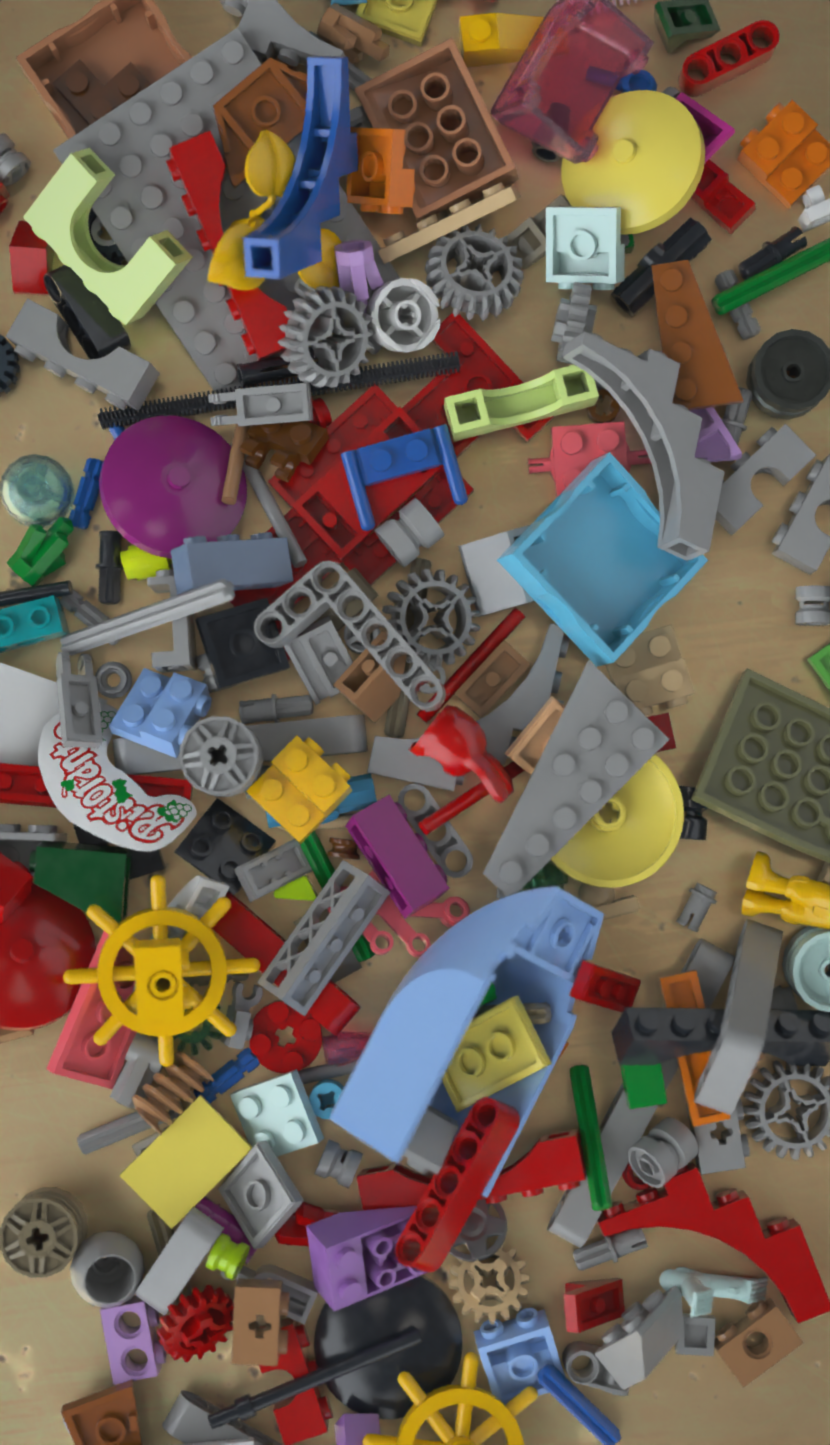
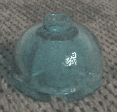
[0,454,75,528]

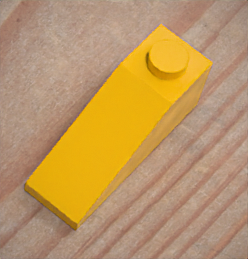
[459,13,570,67]

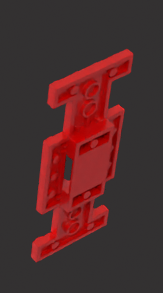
[229,313,554,662]

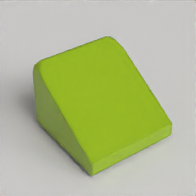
[273,875,318,901]

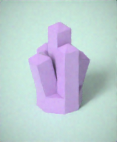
[334,239,384,313]

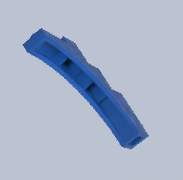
[244,56,358,279]

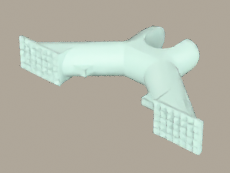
[659,1267,768,1317]

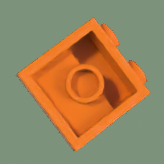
[737,100,830,209]
[347,127,415,215]

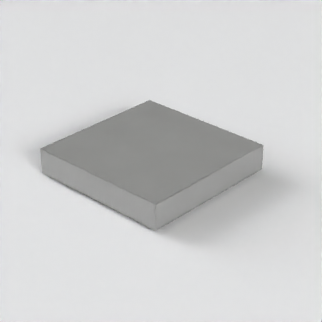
[218,1141,304,1249]

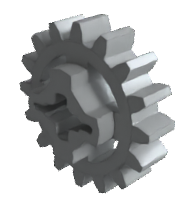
[551,282,597,365]

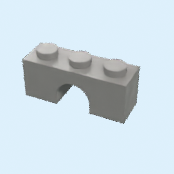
[716,424,816,536]
[771,454,830,575]

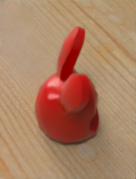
[408,705,514,803]

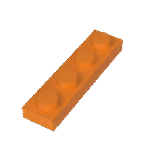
[658,970,731,1127]

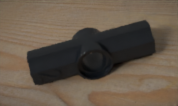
[611,217,712,317]

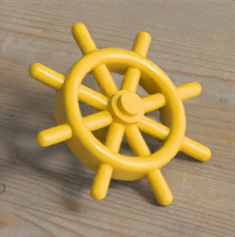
[363,1352,538,1445]

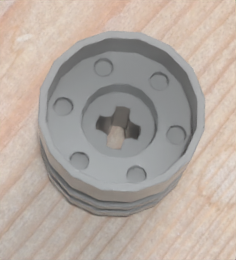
[179,716,264,797]

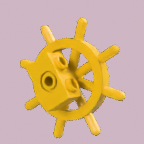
[63,874,260,1067]

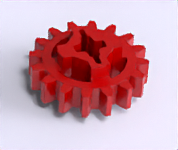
[157,1285,234,1362]

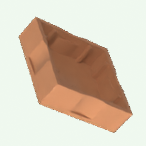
[16,0,192,139]

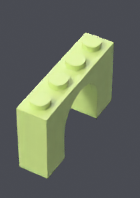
[23,148,193,325]

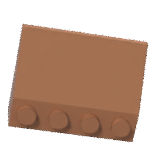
[354,38,519,220]

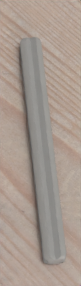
[60,579,235,656]

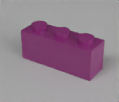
[345,795,449,919]

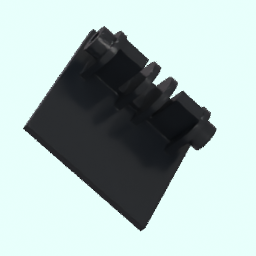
[174,798,276,896]

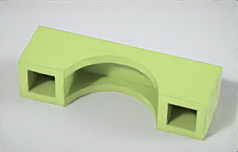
[444,365,599,442]

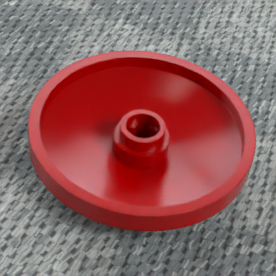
[0,882,96,1031]

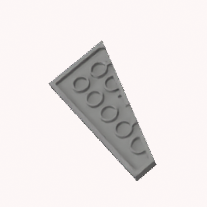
[483,660,669,896]

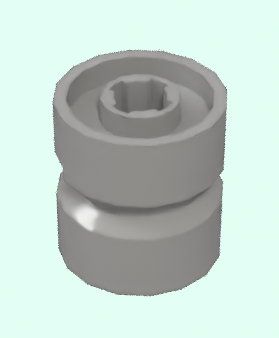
[375,498,445,568]
[627,1117,698,1188]

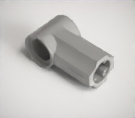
[110,1032,163,1109]

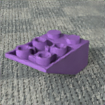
[306,1206,427,1312]

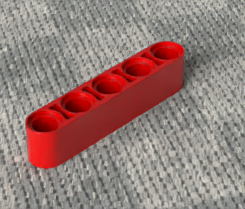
[212,891,361,1036]
[395,1097,520,1272]

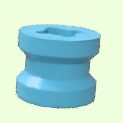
[309,1079,344,1119]

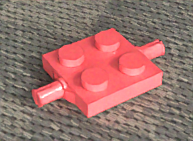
[528,421,651,498]

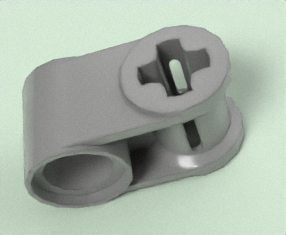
[562,1341,629,1396]

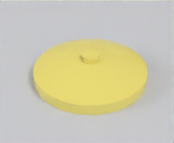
[561,90,705,235]
[550,754,684,888]

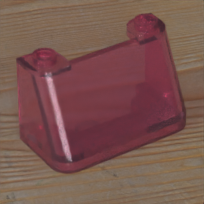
[490,0,654,164]

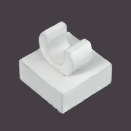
[798,185,830,233]

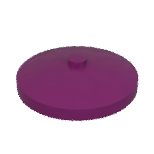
[99,416,247,558]

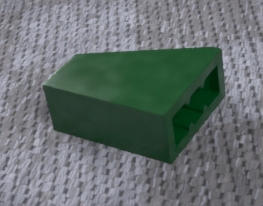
[29,841,132,923]

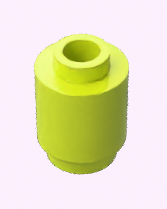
[120,545,172,581]

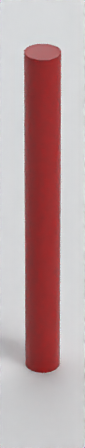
[416,607,525,724]
[418,761,525,835]

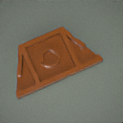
[213,57,307,189]

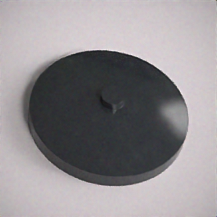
[314,1275,463,1419]

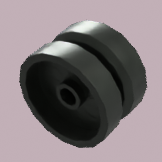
[746,329,830,420]

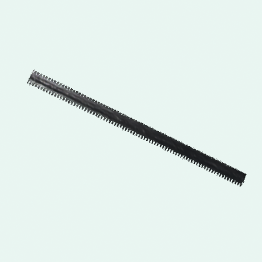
[98,351,460,430]

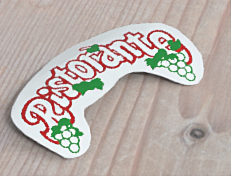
[38,703,197,852]

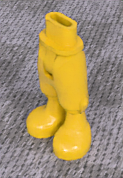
[741,851,830,929]

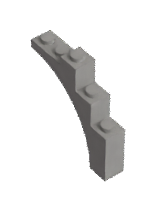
[220,0,345,66]
[562,331,725,561]
[367,623,570,791]

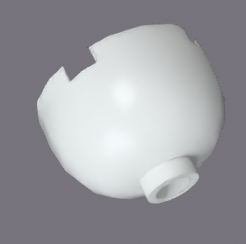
[366,278,441,353]

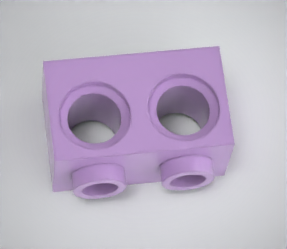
[100,1296,166,1385]

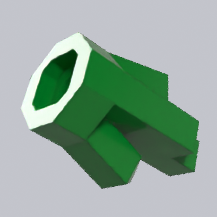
[6,516,74,586]

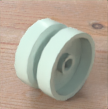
[782,926,830,1012]

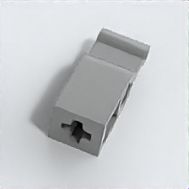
[220,1264,318,1324]

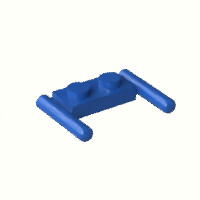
[340,424,468,531]

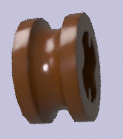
[586,389,620,423]
[327,837,360,860]

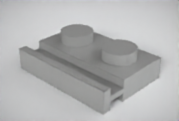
[284,616,353,705]

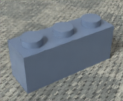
[171,532,293,595]

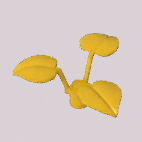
[207,130,342,290]

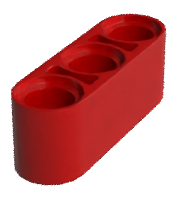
[678,20,780,97]

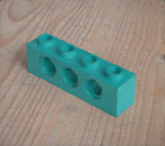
[0,595,70,653]

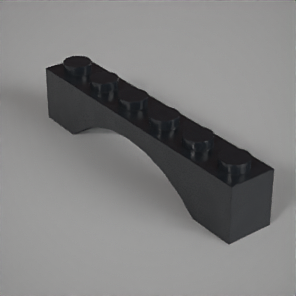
[611,1007,830,1066]

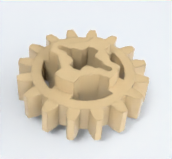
[449,1239,530,1325]

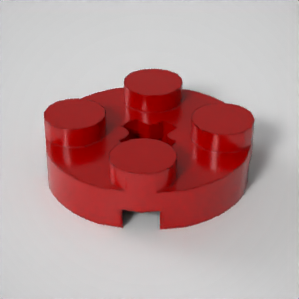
[249,1000,323,1074]

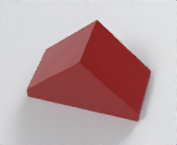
[9,221,54,296]

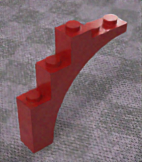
[597,1162,830,1324]

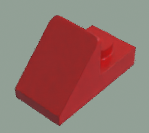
[563,1278,625,1333]

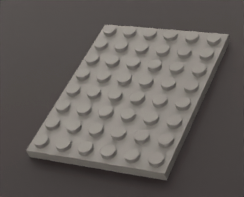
[53,27,400,394]

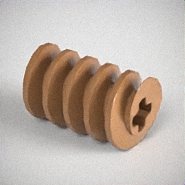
[131,1051,214,1135]

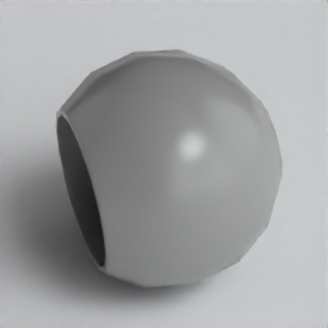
[70,1231,145,1308]

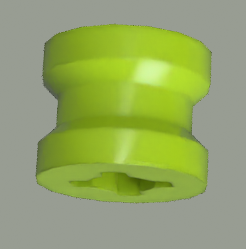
[206,1233,250,1281]

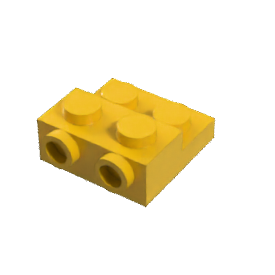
[246,735,352,844]

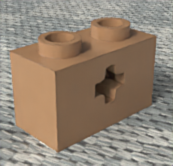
[231,1278,289,1366]

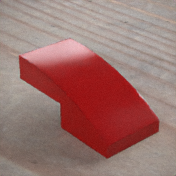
[691,159,756,235]

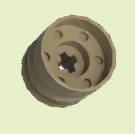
[0,1187,88,1278]

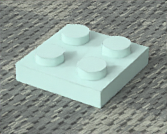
[230,1069,324,1157]

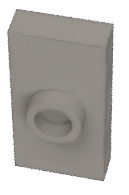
[234,839,313,902]

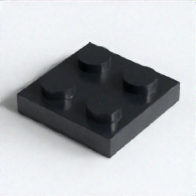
[195,597,290,690]

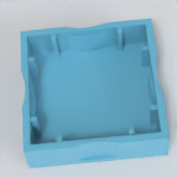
[497,452,708,667]

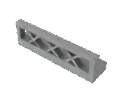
[257,860,390,1016]

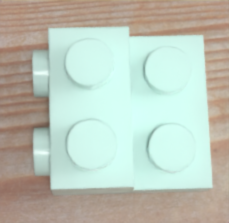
[546,206,625,290]

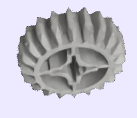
[425,224,524,321]
[277,286,376,388]
[382,569,481,668]
[743,1060,830,1160]

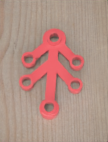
[327,869,470,957]

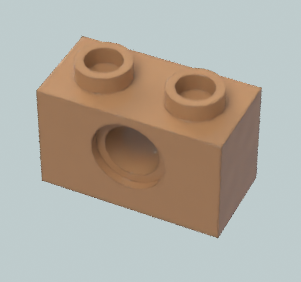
[714,1298,804,1388]

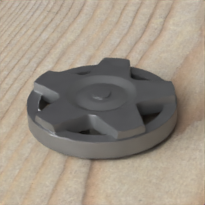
[449,1199,507,1262]

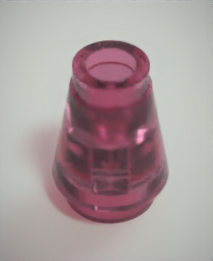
[323,1031,372,1068]

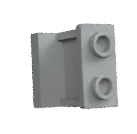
[147,570,198,673]

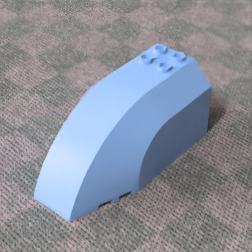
[329,886,604,1198]

